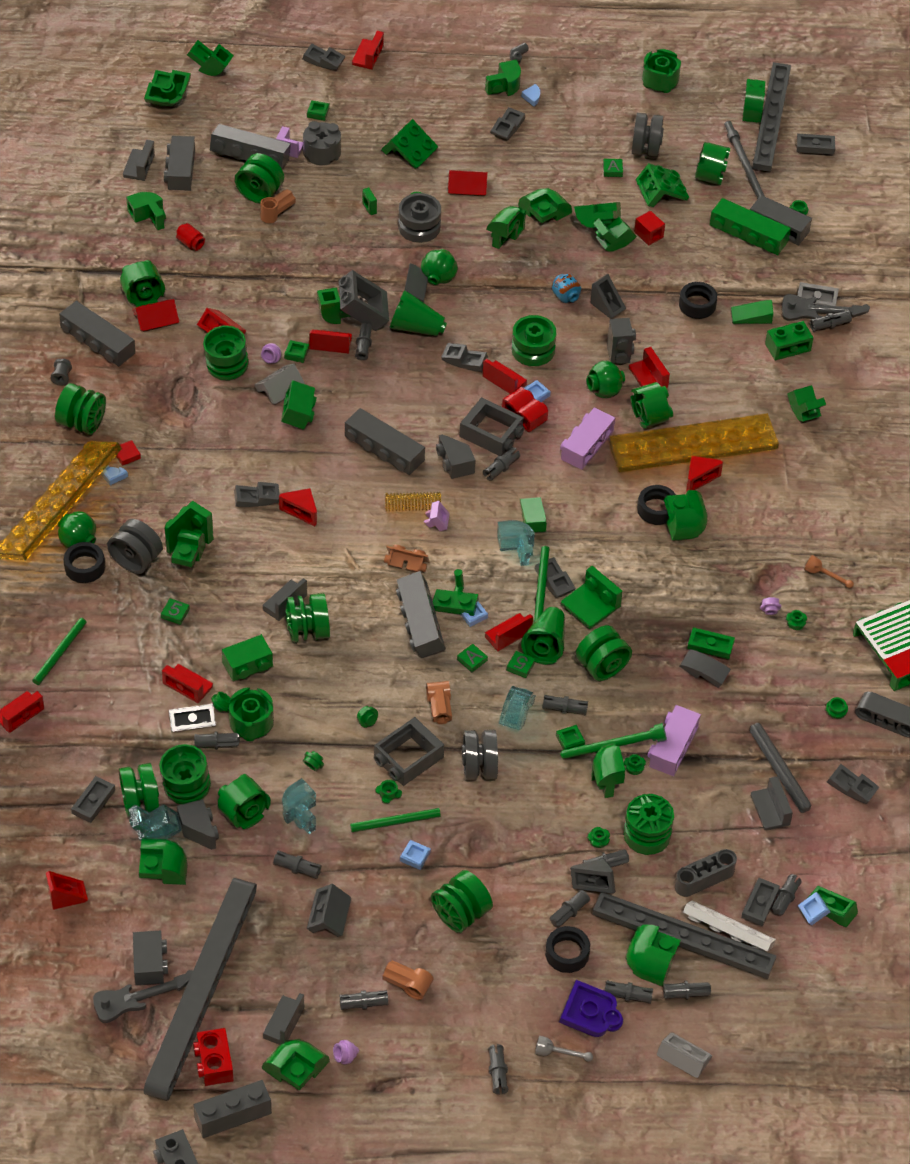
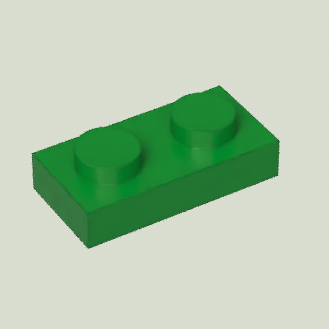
[687,627,735,659]

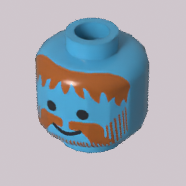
[552,274,581,303]

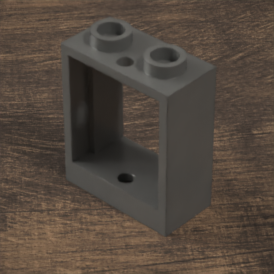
[339,270,389,331]
[459,397,525,456]
[374,717,444,786]

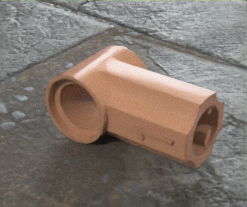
[260,189,296,223]
[426,681,452,724]
[383,960,434,1000]

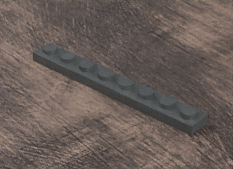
[752,62,791,172]
[593,892,777,979]

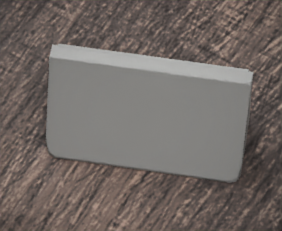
[797,282,839,306]
[657,1033,712,1078]

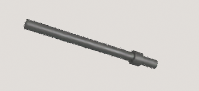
[724,121,765,199]

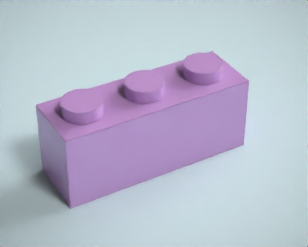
[560,407,615,470]
[648,705,701,776]

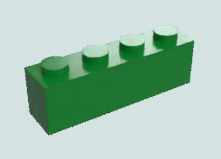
[710,198,791,255]

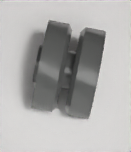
[632,112,664,157]
[398,193,441,243]
[107,519,163,574]
[462,729,498,780]

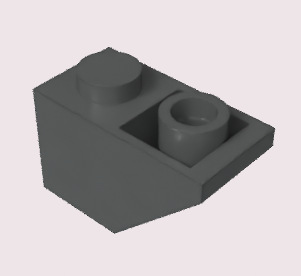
[436,434,476,479]
[177,799,219,850]

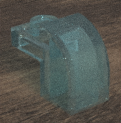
[497,520,535,566]
[499,686,536,730]
[282,778,316,834]
[128,804,181,841]

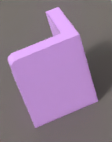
[276,126,303,158]

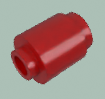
[176,223,205,251]

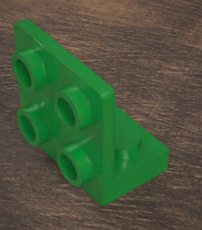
[381,119,438,169]
[635,163,689,207]
[165,501,214,554]
[561,566,623,629]

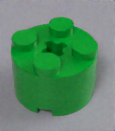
[642,49,681,93]
[695,142,731,185]
[120,260,165,307]
[630,382,673,428]
[229,688,274,741]
[218,774,271,829]

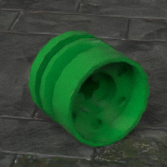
[203,325,249,380]
[55,383,106,435]
[285,593,330,642]
[159,744,211,804]
[624,794,674,855]
[431,870,493,933]

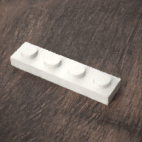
[683,901,776,952]

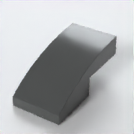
[302,44,345,70]
[490,107,525,140]
[441,343,488,372]
[234,482,279,507]
[534,557,576,598]
[679,649,731,688]
[827,764,879,804]

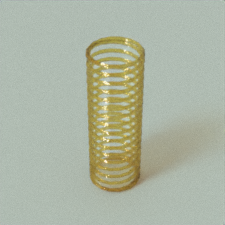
[385,491,441,512]

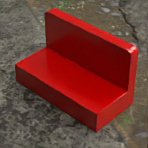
[352,31,384,70]
[448,170,488,195]
[133,299,179,331]
[197,308,246,334]
[309,329,352,354]
[629,347,670,388]
[483,359,527,394]
[485,613,534,652]
[162,664,213,703]
[0,691,44,734]

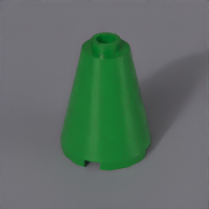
[390,290,447,336]
[521,607,565,665]

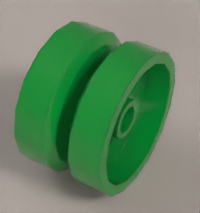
[234,153,285,204]
[511,315,557,366]
[576,625,632,681]
[119,763,159,818]

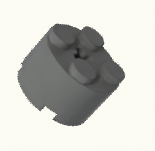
[303,121,341,165]

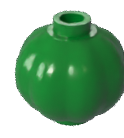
[421,249,458,285]
[586,361,625,399]
[58,511,96,548]

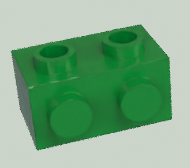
[765,321,814,361]
[281,380,317,429]
[222,634,273,681]

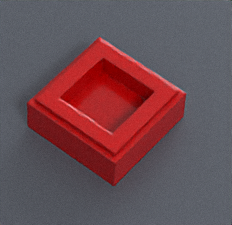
[113,440,141,466]

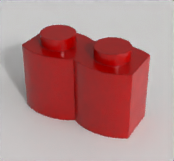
[502,387,548,432]

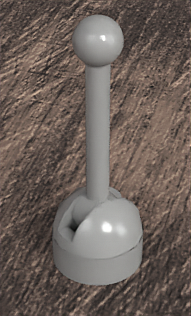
[535,1035,593,1062]

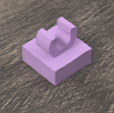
[424,501,450,531]

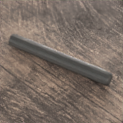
[750,723,811,813]

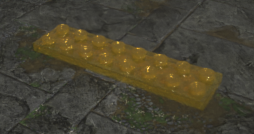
[609,413,779,472]
[0,441,122,560]

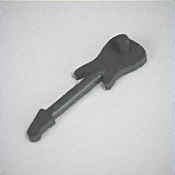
[782,294,870,321]
[93,970,193,1023]

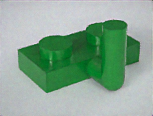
[433,569,479,616]

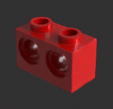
[193,1028,234,1086]

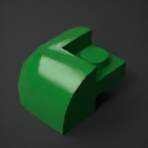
[144,70,191,106]
[518,188,572,223]
[574,202,621,228]
[486,206,526,249]
[664,490,708,540]
[591,743,626,798]
[139,838,188,885]
[626,925,681,987]
[262,1039,330,1091]

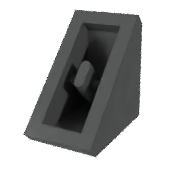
[590,274,626,318]
[570,859,616,894]

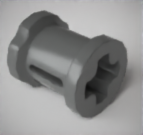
[50,358,72,386]

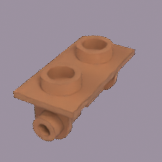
[384,545,430,572]

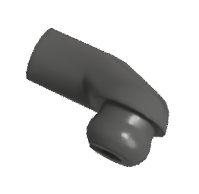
[510,43,529,63]

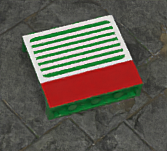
[853,600,910,691]

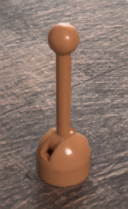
[804,555,854,588]

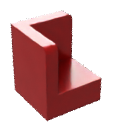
[634,211,665,246]

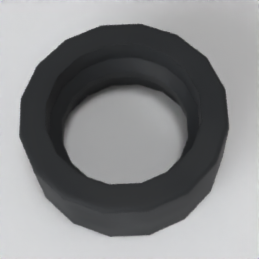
[679,282,717,319]
[637,485,676,525]
[63,542,105,583]
[545,926,590,973]

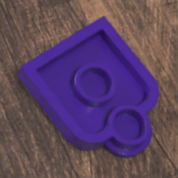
[559,980,623,1037]

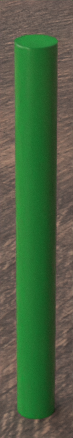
[534,546,550,622]
[32,618,87,685]
[350,808,441,832]

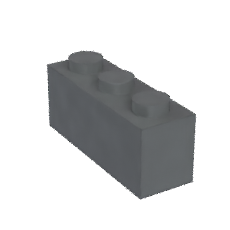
[164,136,195,191]
[750,195,812,246]
[193,1080,272,1138]

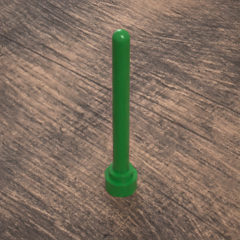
[560,723,667,759]

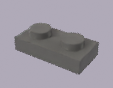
[796,133,835,154]
[71,776,115,823]
[741,878,780,926]

